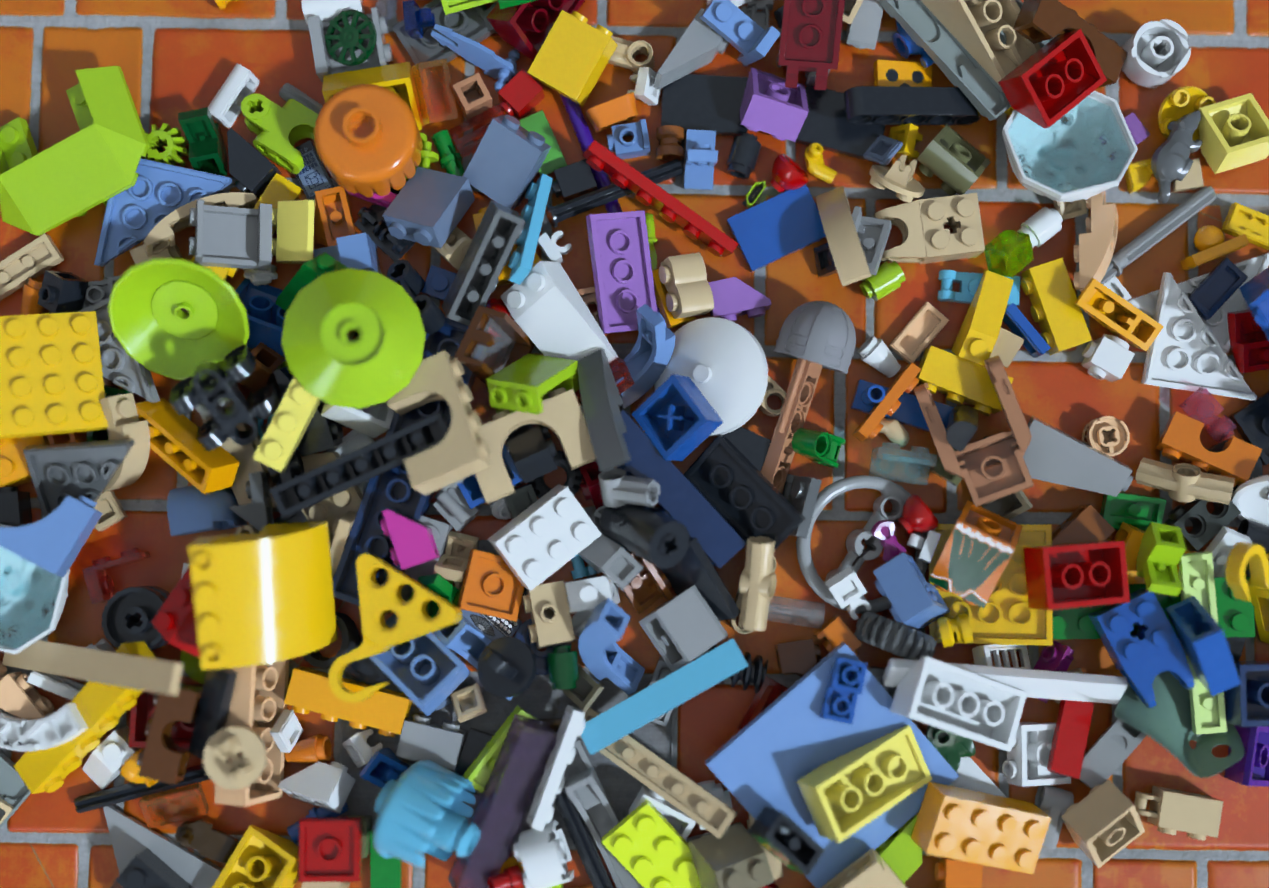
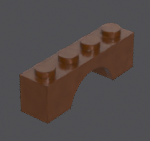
[1013,0,1128,88]

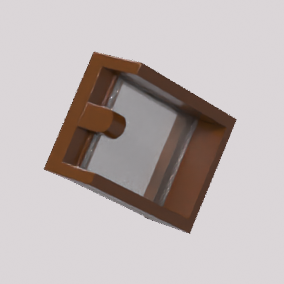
[453,306,535,388]

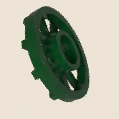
[324,10,377,66]

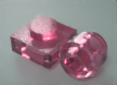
[1179,386,1237,443]

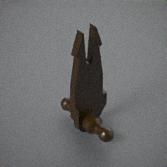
[175,819,240,863]

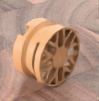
[1082,416,1130,457]

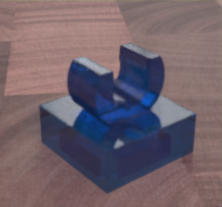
[402,0,436,39]

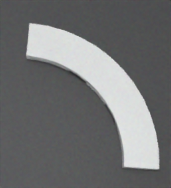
[0,703,88,752]

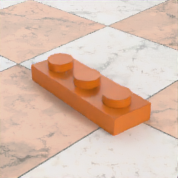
[852,362,922,442]

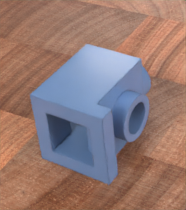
[607,119,650,160]

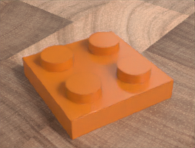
[457,549,524,622]

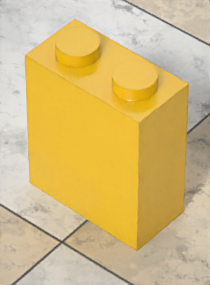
[527,10,618,107]

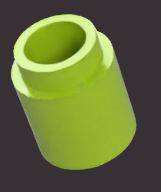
[860,261,906,301]

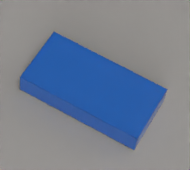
[1003,303,1051,358]

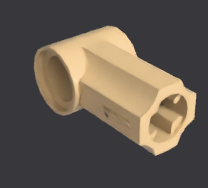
[608,36,655,74]

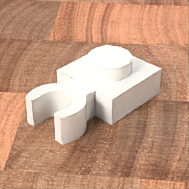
[825,566,871,620]

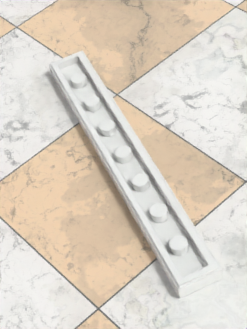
[882,658,1128,704]

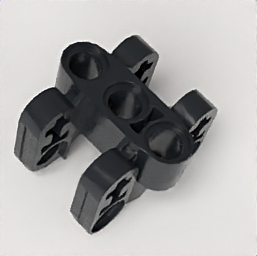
[169,345,282,451]

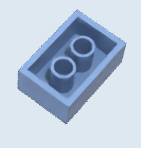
[369,613,471,716]

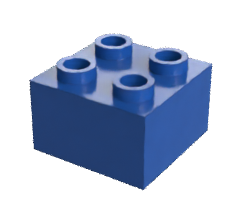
[632,374,723,461]

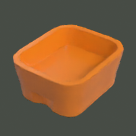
[585,92,638,133]

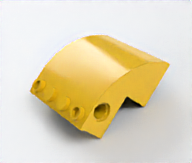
[188,521,338,670]

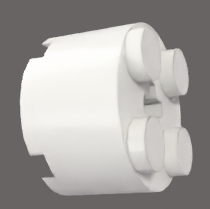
[1121,19,1191,89]
[513,820,574,888]

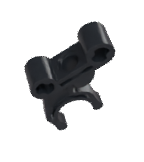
[355,259,446,339]

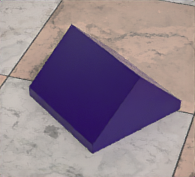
[1224,725,1269,787]

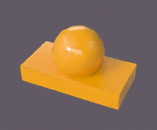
[1180,225,1249,271]

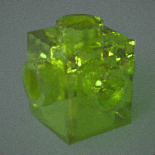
[984,230,1034,278]

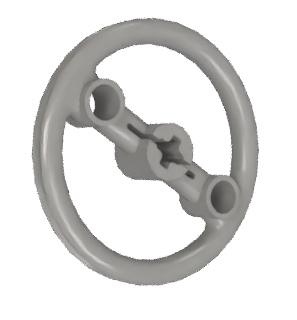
[796,475,928,614]

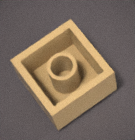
[1061,779,1145,868]

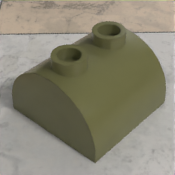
[917,125,991,196]

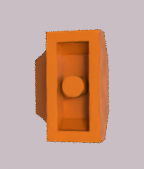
[313,186,356,247]

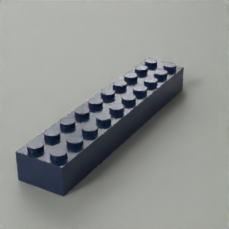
[333,318,487,614]

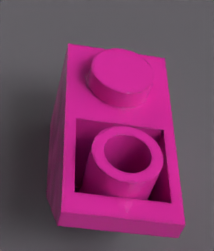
[380,509,440,570]

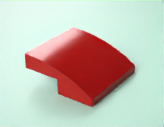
[1227,309,1269,373]

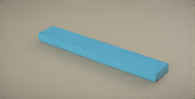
[581,638,749,755]

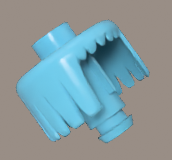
[373,760,481,867]

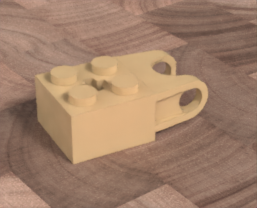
[874,193,985,264]

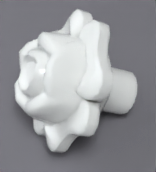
[243,265,278,286]

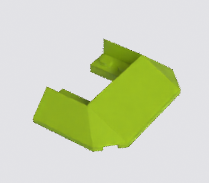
[0,66,149,236]

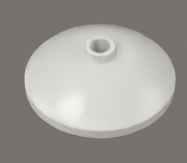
[1232,475,1269,526]

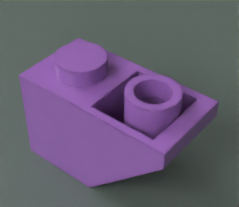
[708,277,771,322]

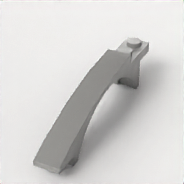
[563,738,644,888]

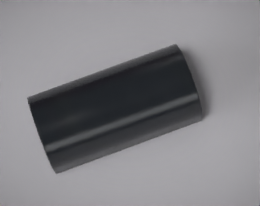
[947,405,978,452]

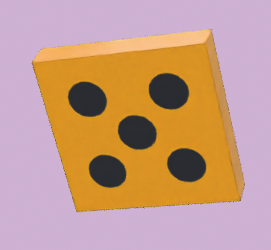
[874,60,932,87]

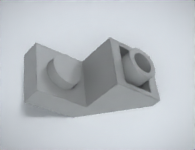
[846,0,884,50]
[578,533,643,591]

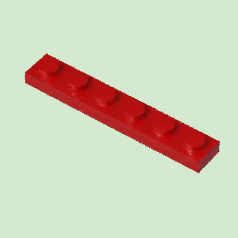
[582,140,739,257]

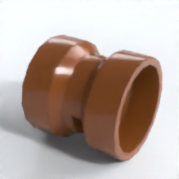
[656,125,685,162]

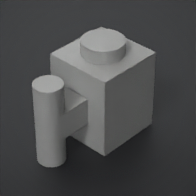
[433,486,482,532]

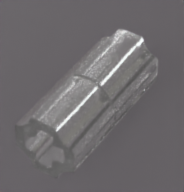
[767,596,825,629]

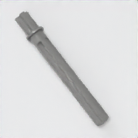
[1101,186,1217,284]

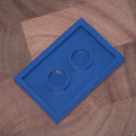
[726,185,826,273]

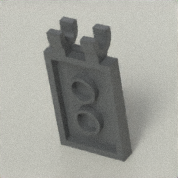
[392,0,498,78]

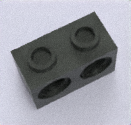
[1164,499,1241,551]

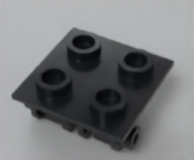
[354,187,416,262]

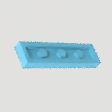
[508,173,553,285]

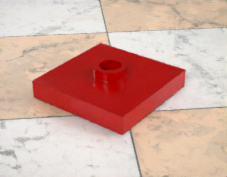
[298,817,362,882]

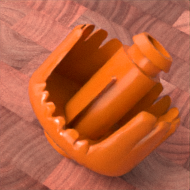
[314,84,423,198]

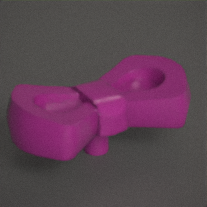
[871,520,906,562]

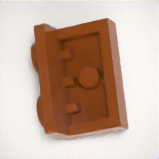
[622,550,674,614]

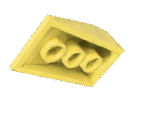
[796,725,933,843]

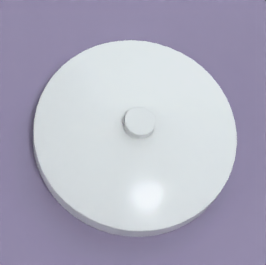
[654,317,768,436]

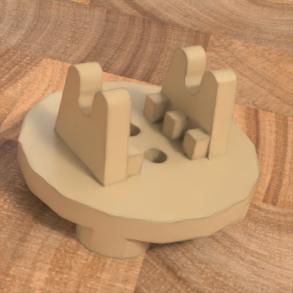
[869,154,925,203]
[203,725,268,789]

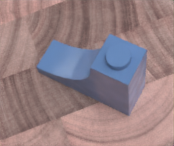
[0,495,103,577]

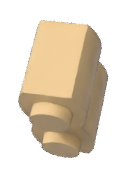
[659,252,714,319]

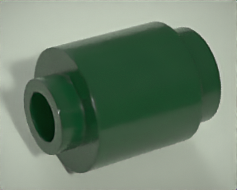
[547,645,579,690]

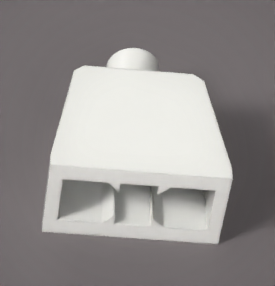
[564,575,620,613]

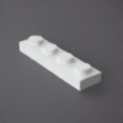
[526,705,586,832]

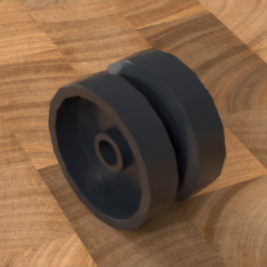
[102,586,170,651]

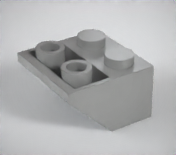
[639,585,728,671]

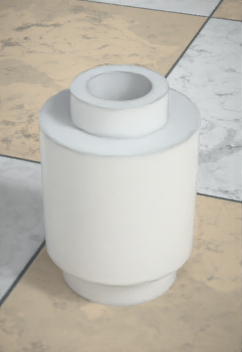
[1017,207,1063,249]

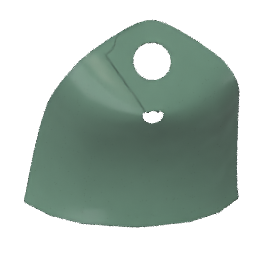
[1114,649,1244,778]

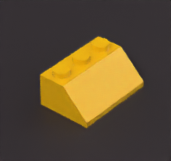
[322,61,422,130]
[212,825,299,888]

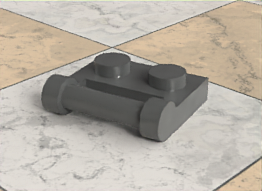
[782,474,822,538]

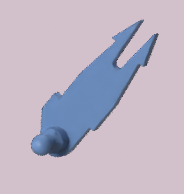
[430,24,520,92]

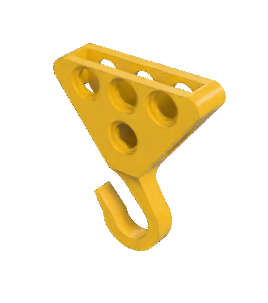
[1225,541,1269,644]
[328,554,462,703]

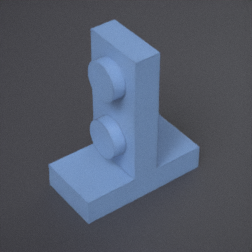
[700,0,781,66]
[684,129,718,190]

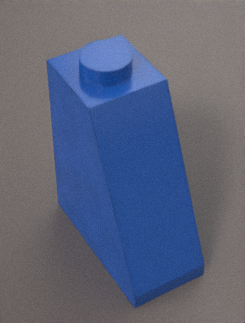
[1165,596,1241,696]

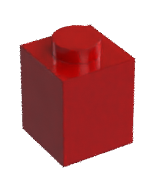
[498,68,545,120]

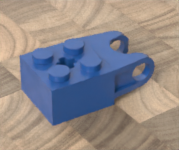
[1088,588,1195,709]

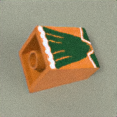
[928,500,1023,608]

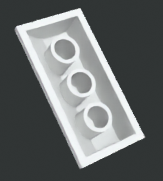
[890,656,1027,752]

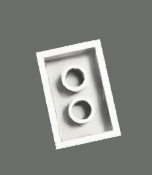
[488,484,602,591]

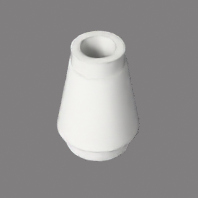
[858,336,901,378]

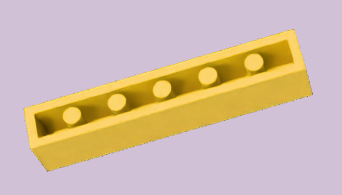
[14,641,157,794]

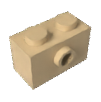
[522,580,575,649]

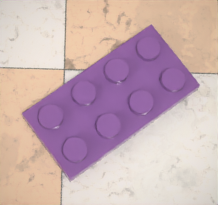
[586,210,657,334]

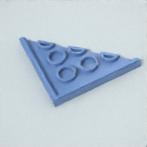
[94,158,233,267]

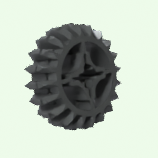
[854,611,937,661]

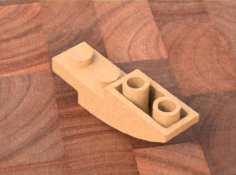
[1074,191,1119,293]
[0,661,54,720]

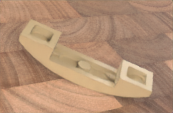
[816,186,871,286]
[144,192,257,257]

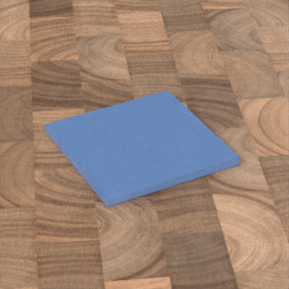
[705,642,959,888]

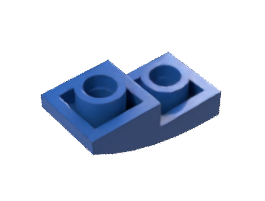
[819,657,867,725]

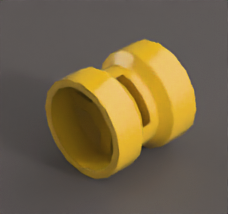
[937,612,974,648]

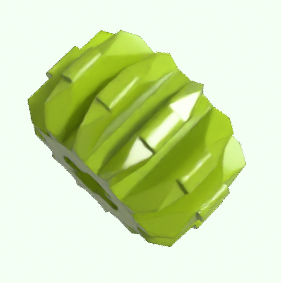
[141,123,189,166]

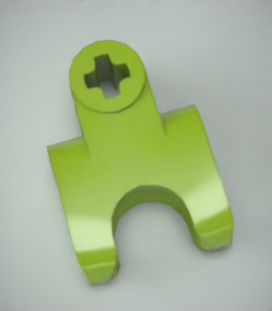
[241,94,318,174]

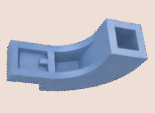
[611,304,676,409]
[578,598,645,695]
[433,616,513,701]

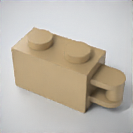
[1134,786,1223,840]

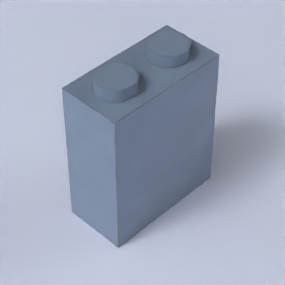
[462,115,551,209]
[383,167,475,249]

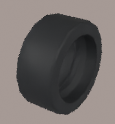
[302,612,360,669]

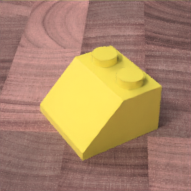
[1198,93,1269,174]
[272,200,315,264]

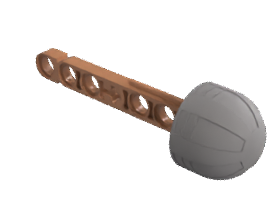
[761,301,856,494]

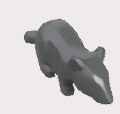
[1151,110,1202,204]

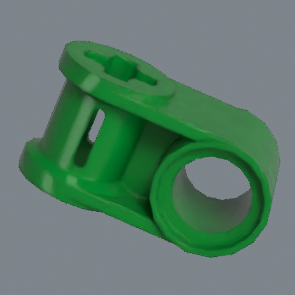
[792,428,846,468]

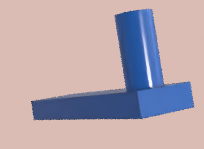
[850,379,954,432]

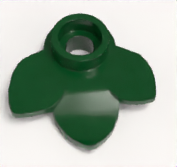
[926,725,976,772]

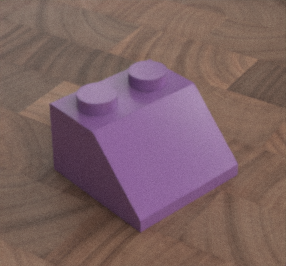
[740,68,809,142]

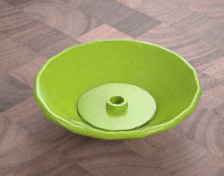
[107,258,250,380]
[281,268,426,409]

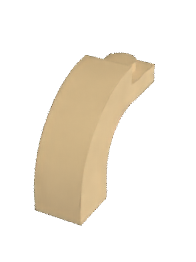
[100,393,150,492]

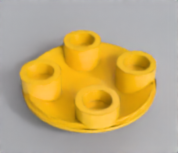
[1158,86,1215,141]

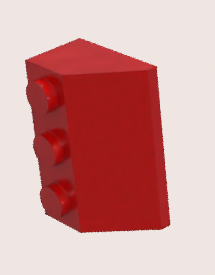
[998,28,1107,129]
[151,565,200,658]

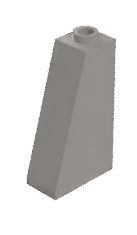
[1023,416,1133,497]

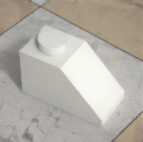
[82,726,141,790]
[278,761,356,814]

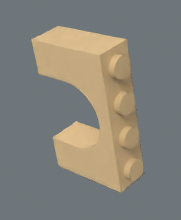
[386,350,491,495]
[475,388,596,504]

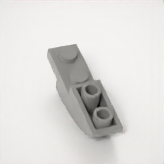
[1079,718,1147,789]

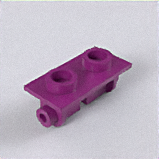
[1033,640,1074,703]

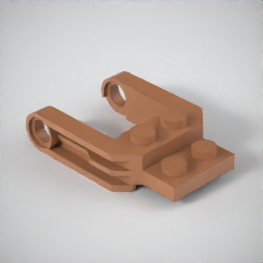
[913,355,1034,507]

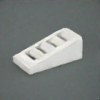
[972,644,1031,669]

